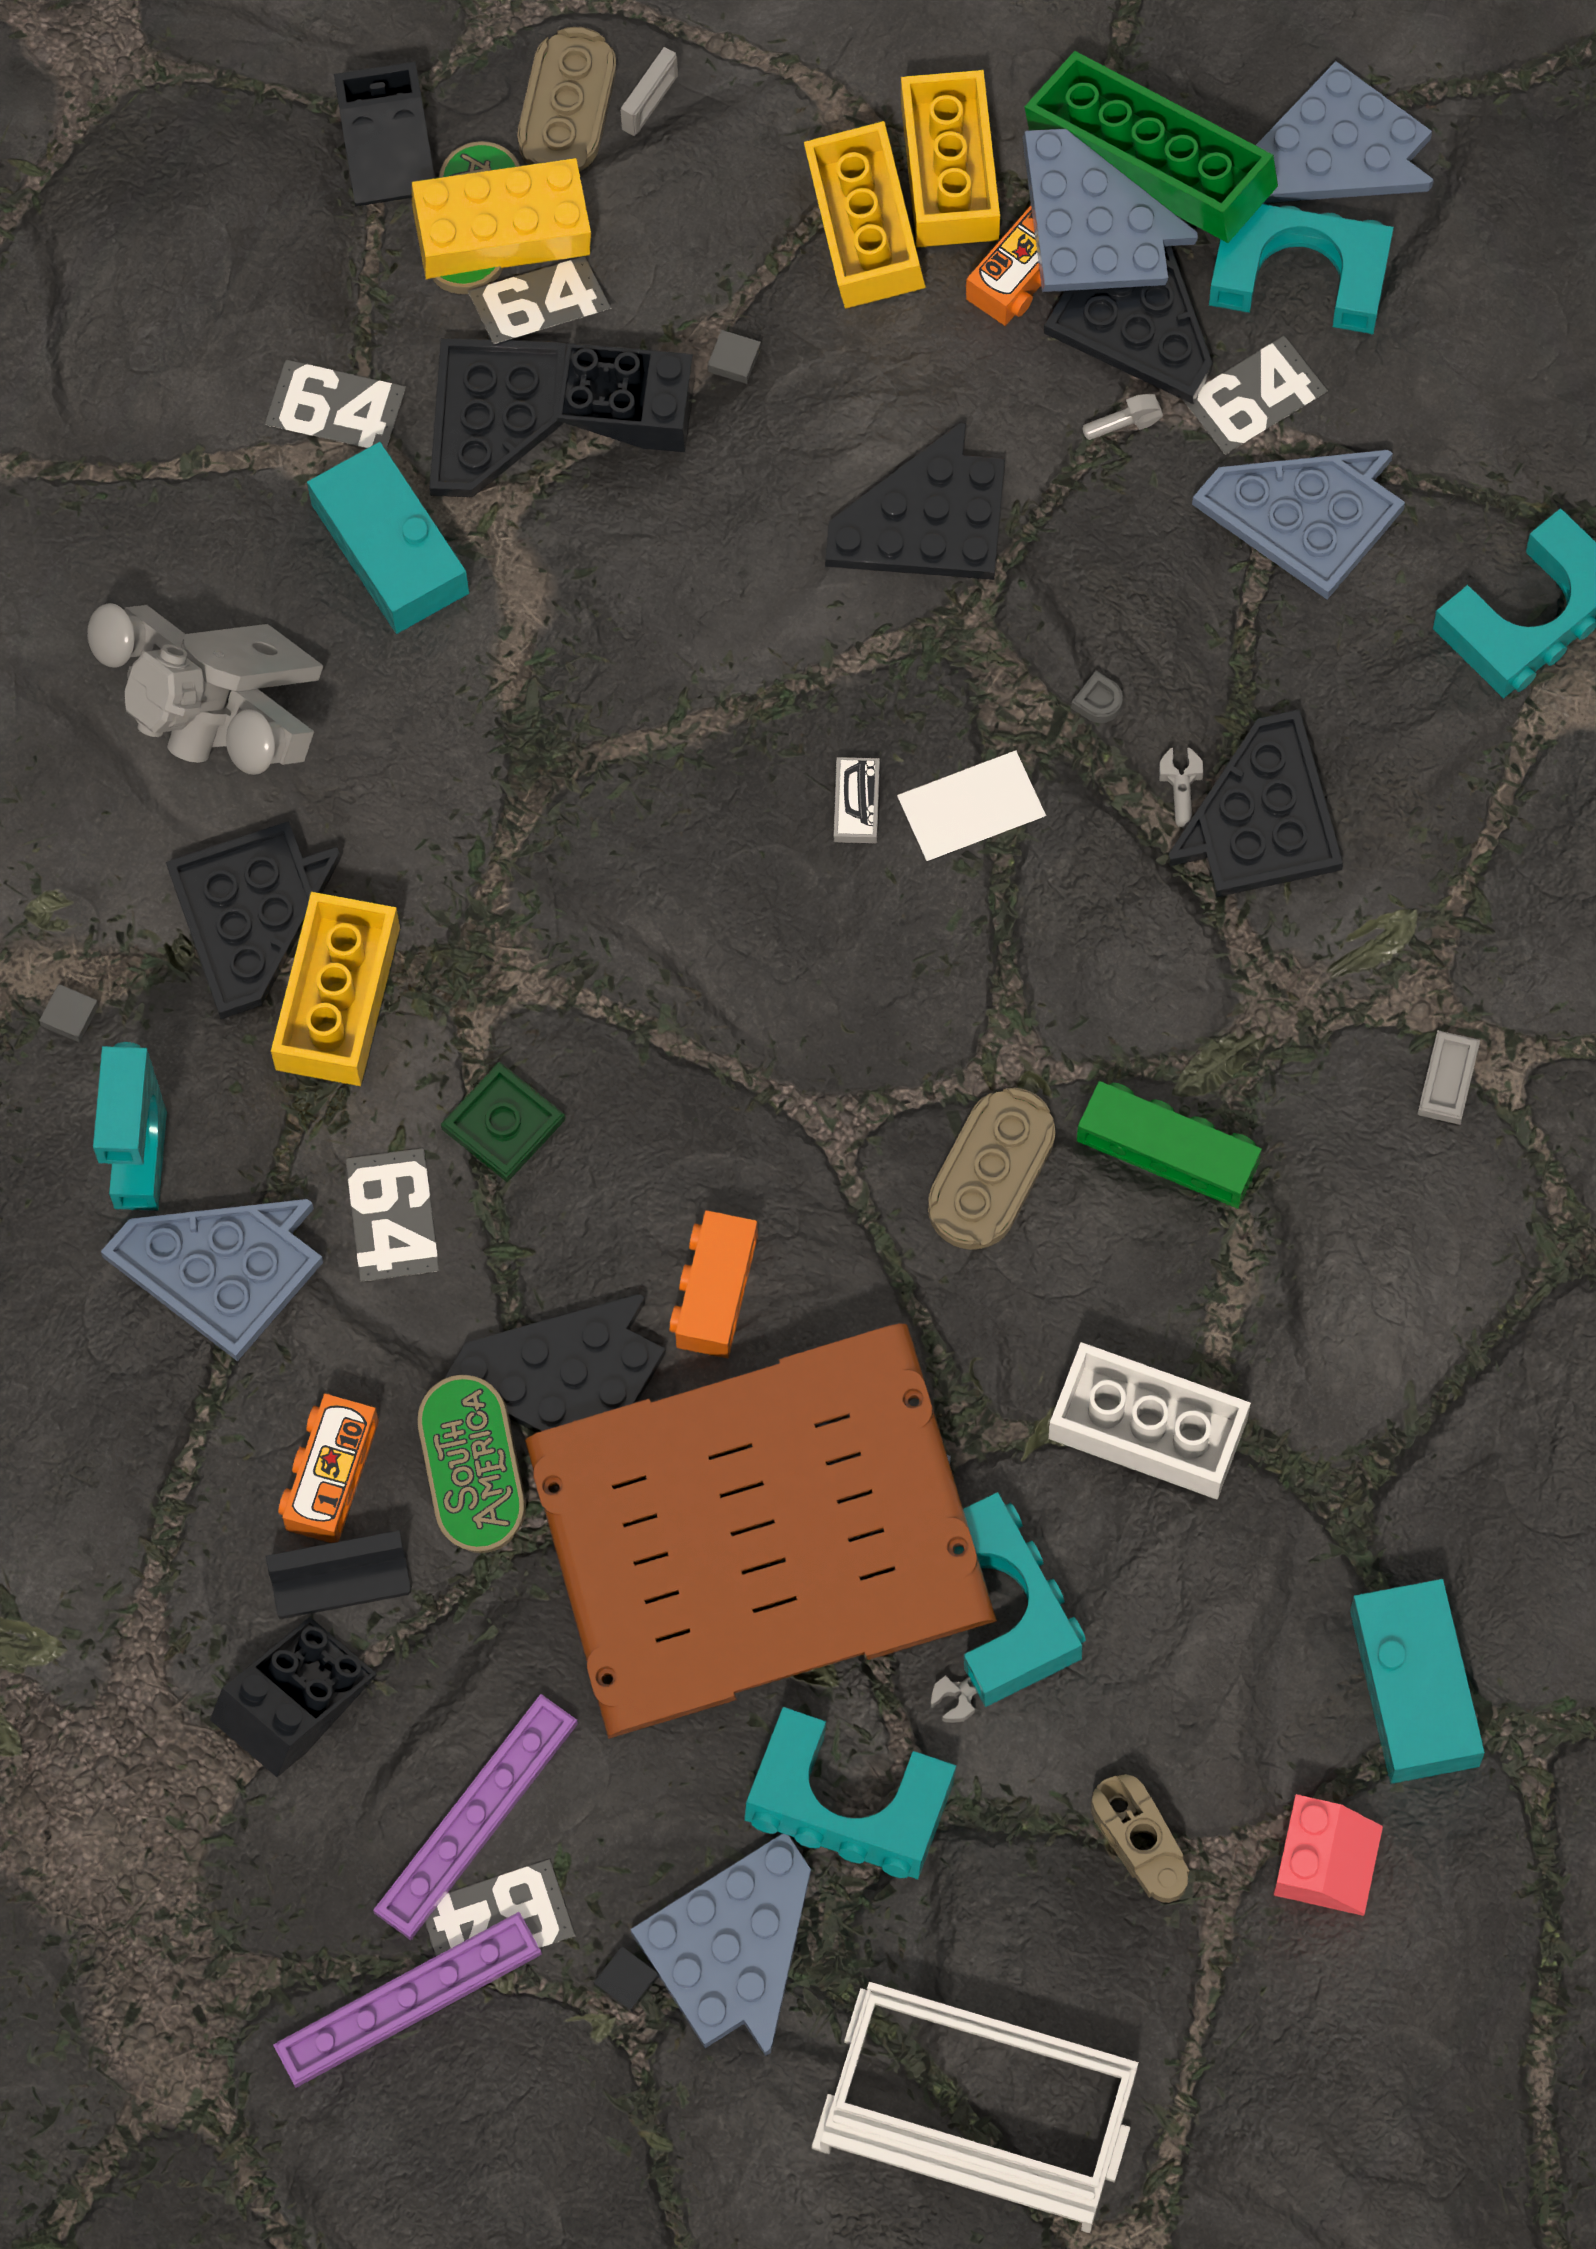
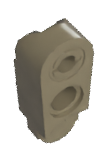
[1091,1774,1190,1903]

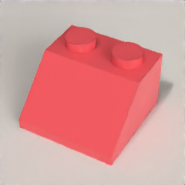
[1274,1794,1383,1916]

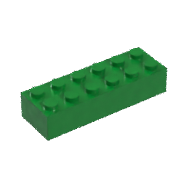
[1024,51,1278,243]

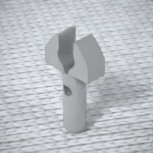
[1083,394,1163,440]
[1159,747,1203,828]
[931,1675,977,1723]

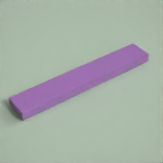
[373,1694,578,1940]
[273,1912,542,2088]

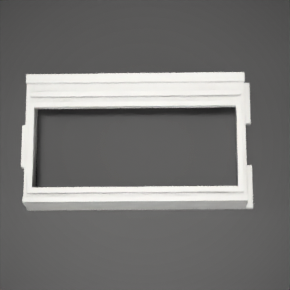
[812,1982,1139,2233]

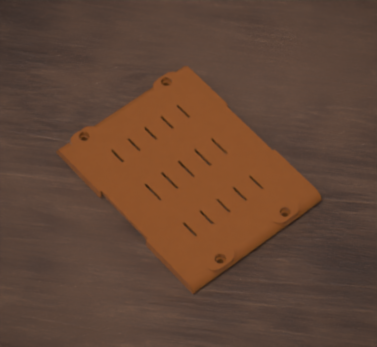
[525,1324,997,1739]

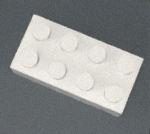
[1048,1342,1251,1500]

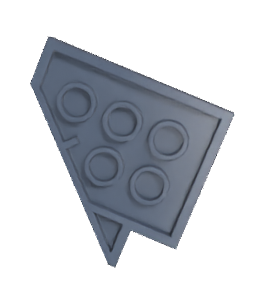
[1022,129,1198,292]
[630,1834,811,2056]

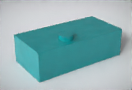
[307,442,469,634]
[1350,1579,1485,1784]

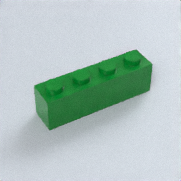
[1077,1081,1262,1209]

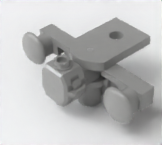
[87,603,323,775]

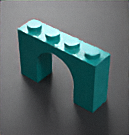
[1209,204,1394,334]
[1433,508,1596,699]
[93,1042,167,1211]
[954,1492,1086,1707]
[745,1707,956,1879]

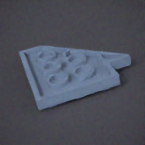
[1256,61,1434,203]
[1192,450,1405,600]
[101,1199,323,1362]

